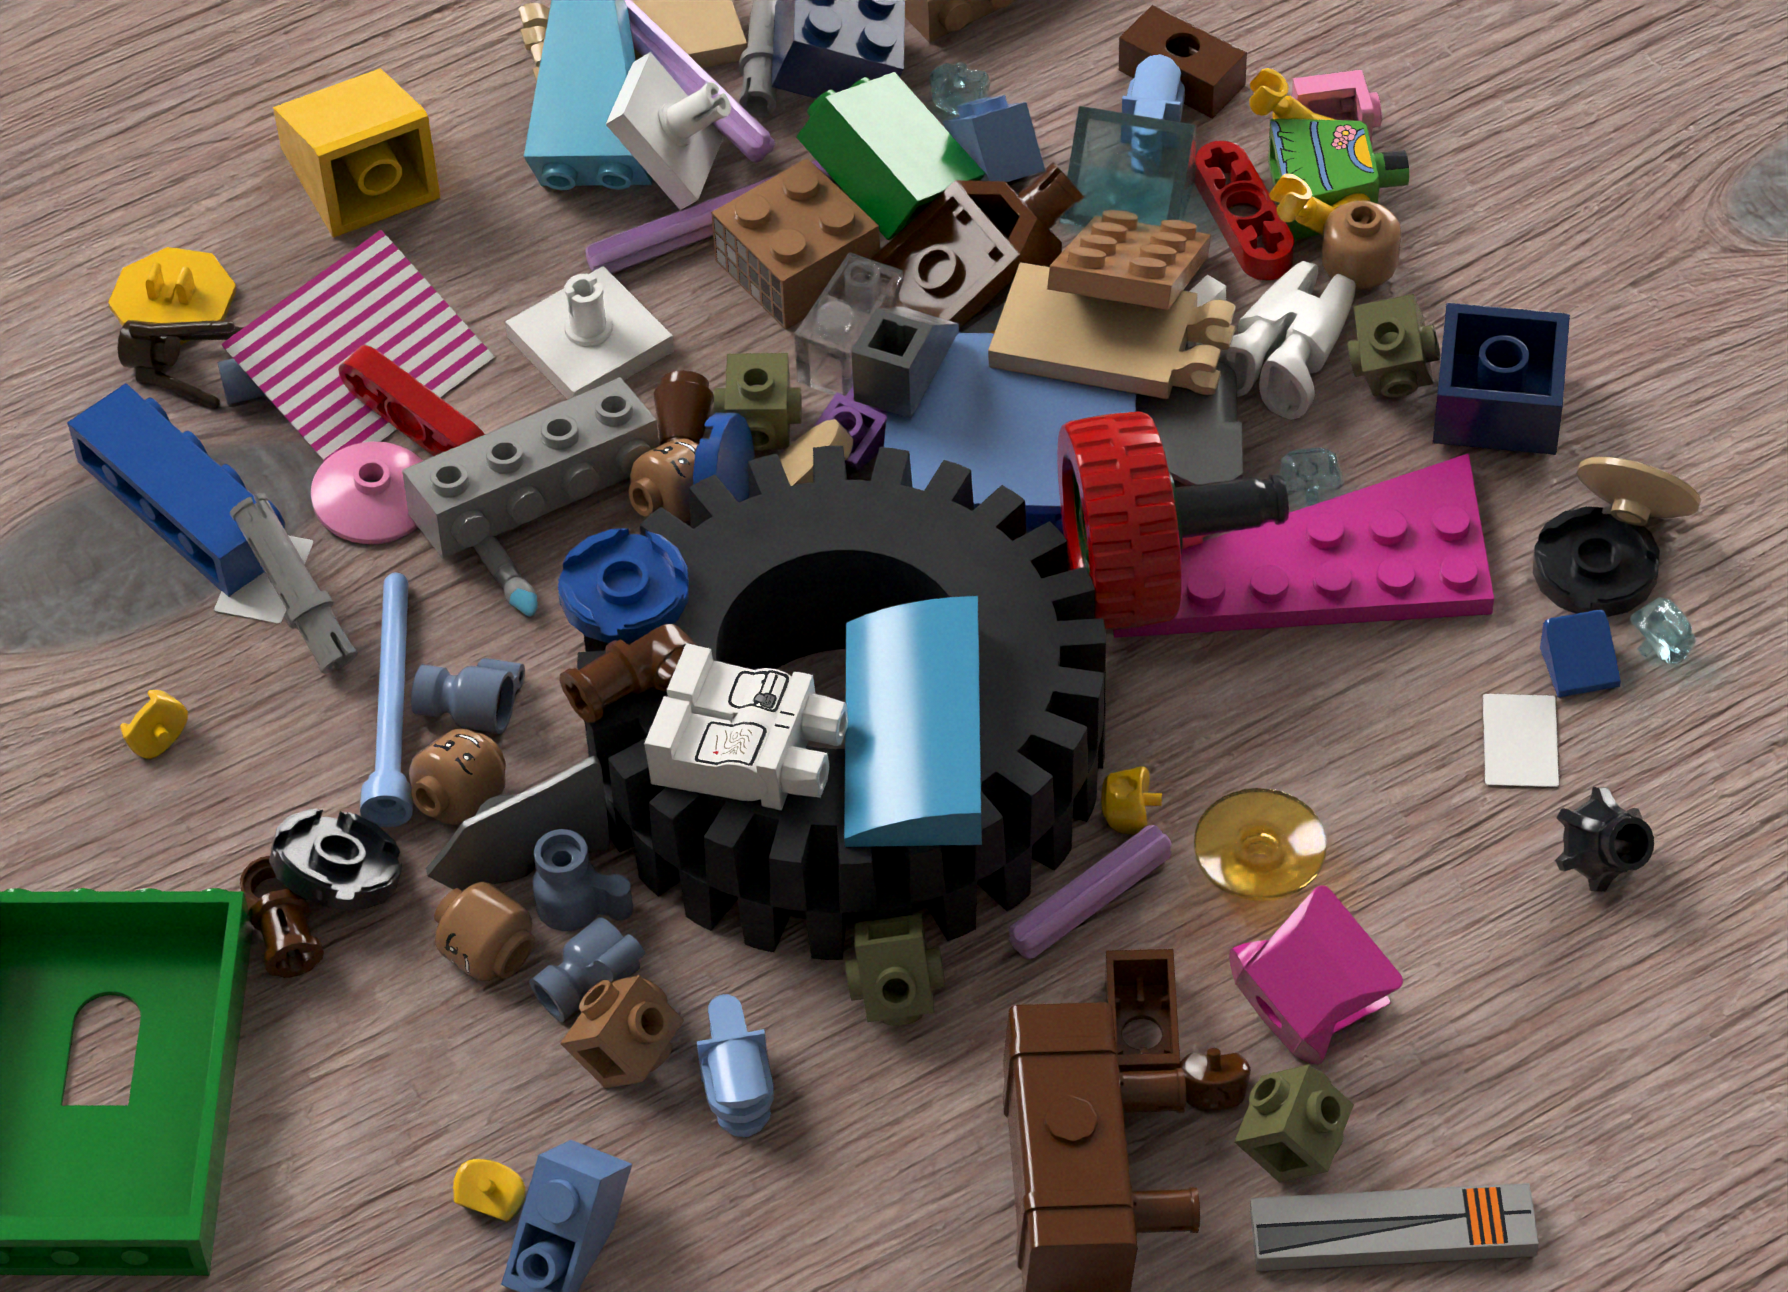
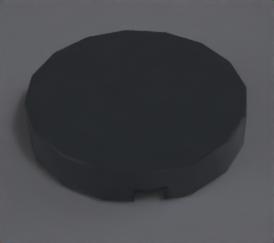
[1532,506,1660,617]
[269,809,402,910]

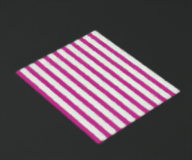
[221,230,495,461]

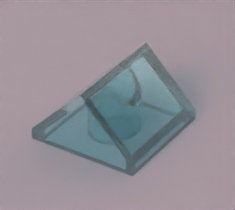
[1060,106,1196,227]

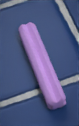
[1008,825,1172,959]

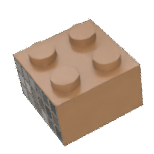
[711,158,880,330]

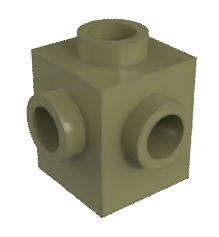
[1348,294,1440,397]
[714,353,802,451]
[846,914,945,1026]
[1234,1064,1354,1183]

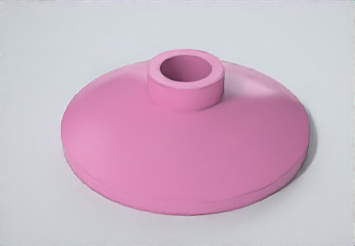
[311,442,423,544]

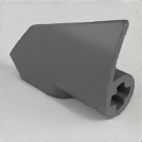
[1136,362,1243,486]
[426,756,610,890]

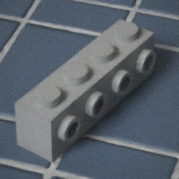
[402,377,659,558]

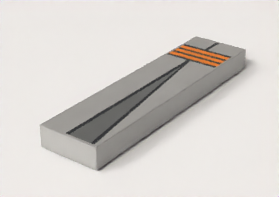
[1250,1183,1539,1271]

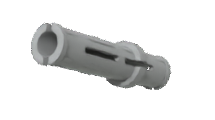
[739,0,777,118]
[230,493,358,674]

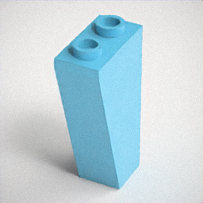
[524,0,653,190]

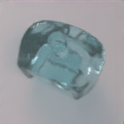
[929,62,990,115]
[1279,448,1344,506]
[1630,597,1696,665]

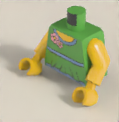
[1249,68,1409,240]

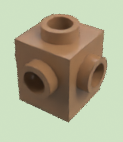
[560,975,684,1088]

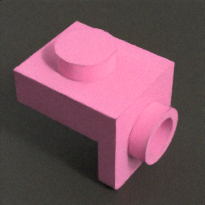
[1292,70,1382,145]

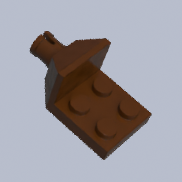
[859,162,1085,329]

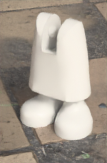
[1219,261,1356,420]

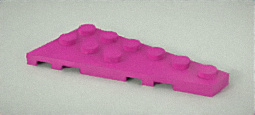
[1113,453,1494,638]

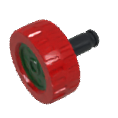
[1057,411,1289,630]

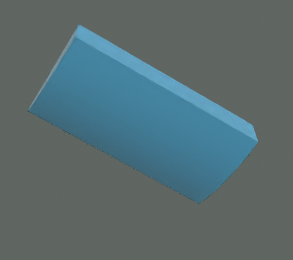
[844,596,982,847]

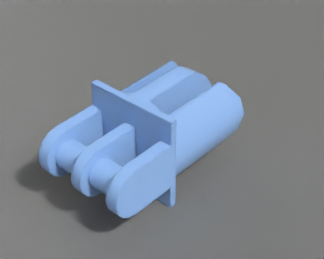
[1121,54,1185,173]
[697,994,774,1137]

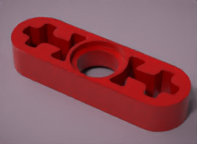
[1194,141,1294,281]
[338,345,485,456]

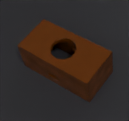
[1119,5,1247,119]
[1105,949,1180,1072]

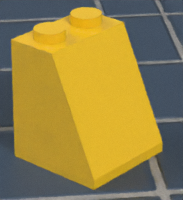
[273,68,441,238]

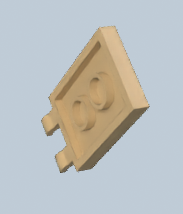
[519,0,747,83]
[988,262,1235,399]

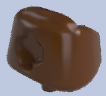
[1180,1048,1251,1111]

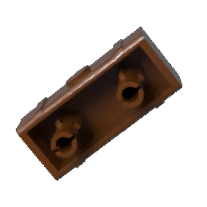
[1003,1002,1200,1292]

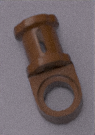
[560,624,698,723]
[240,856,324,978]

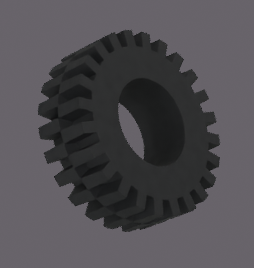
[577,446,1106,960]

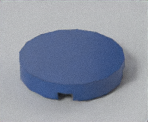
[693,413,755,502]
[558,528,689,643]

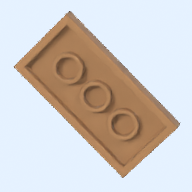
[1047,210,1211,310]

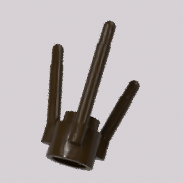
[117,320,244,409]

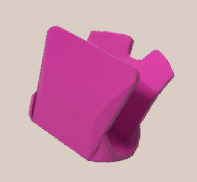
[1229,885,1403,1065]

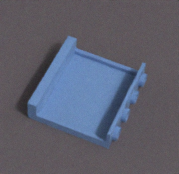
[884,333,1137,536]

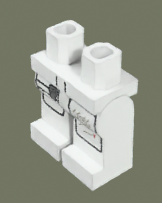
[644,643,848,810]

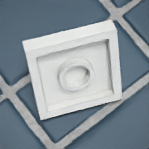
[606,52,731,210]
[505,266,674,400]

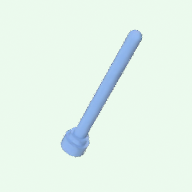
[360,572,413,827]

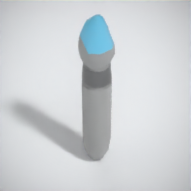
[473,536,538,617]

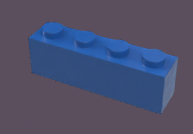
[67,383,285,597]

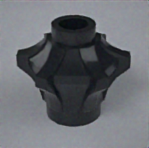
[1555,787,1654,892]

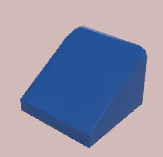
[1540,610,1621,698]

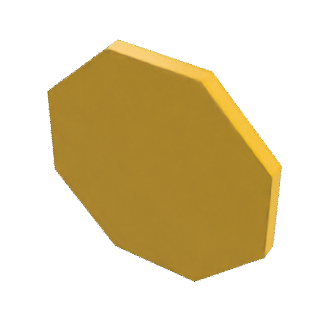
[108,247,237,345]

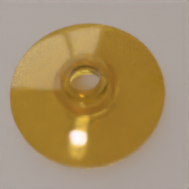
[1194,788,1327,901]

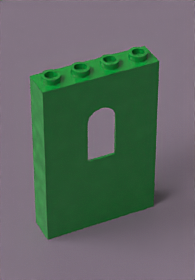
[0,888,253,1276]

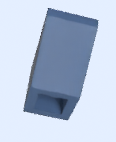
[942,95,1045,182]
[501,1140,632,1292]

